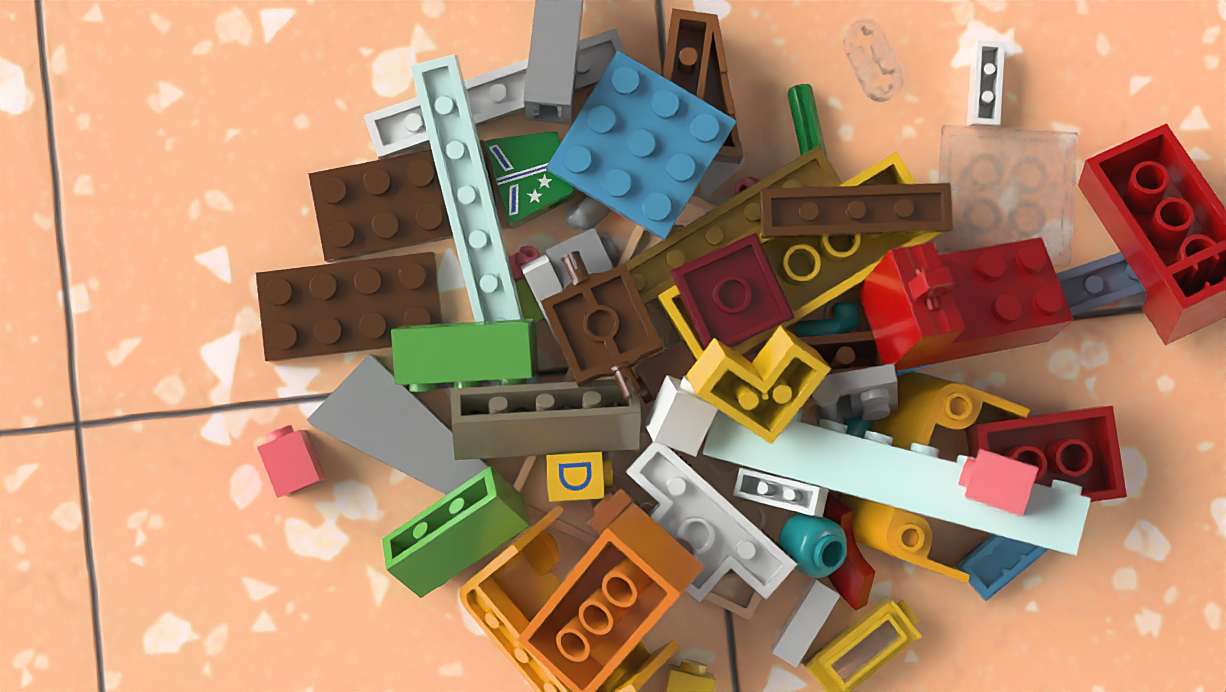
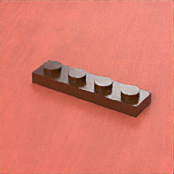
[760,183,953,238]

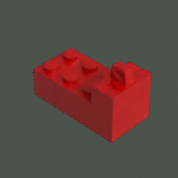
[1078,123,1226,346]
[857,237,1074,371]

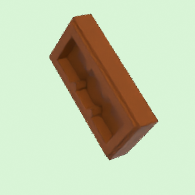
[588,488,640,535]

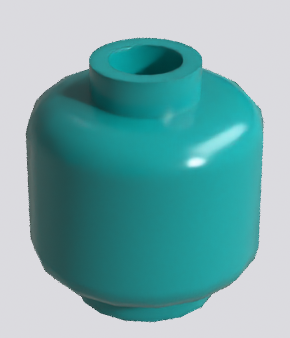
[778,513,847,578]

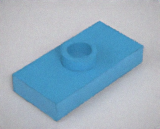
[954,534,1049,601]

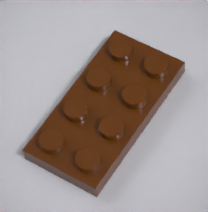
[308,140,500,262]
[255,252,443,362]

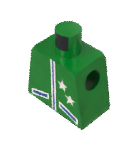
[484,132,576,228]

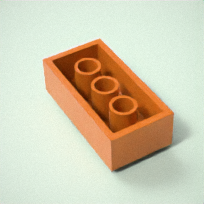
[517,502,705,692]

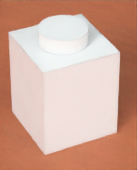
[644,375,718,456]

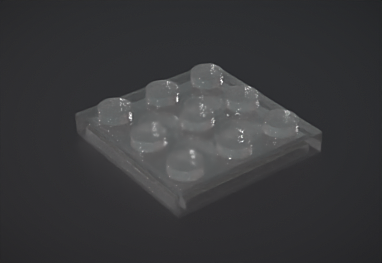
[935,124,1078,267]

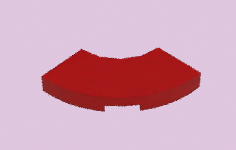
[821,487,876,611]

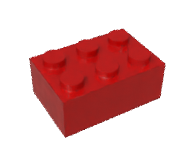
[965,405,1127,502]

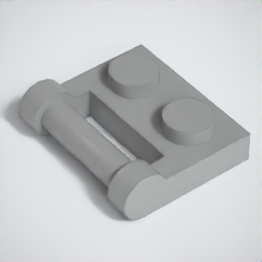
[811,364,898,425]

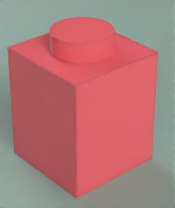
[257,425,327,498]
[958,449,1038,517]

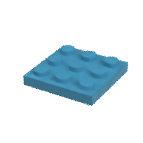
[546,50,736,241]

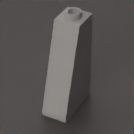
[523,0,584,125]
[307,354,491,495]

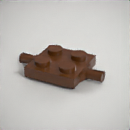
[540,251,664,400]

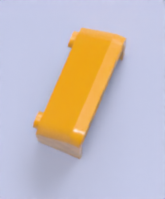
[838,371,1030,584]
[459,504,680,692]

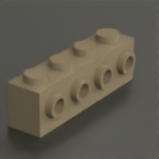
[451,379,641,460]

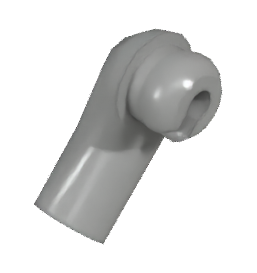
[566,196,611,231]

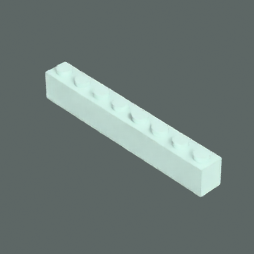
[702,409,1091,556]

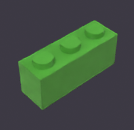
[391,318,539,392]
[382,466,530,598]

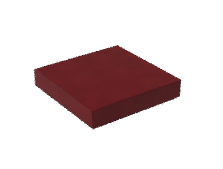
[670,232,795,350]

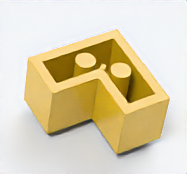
[686,326,831,444]

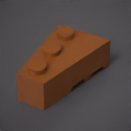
[663,8,744,164]

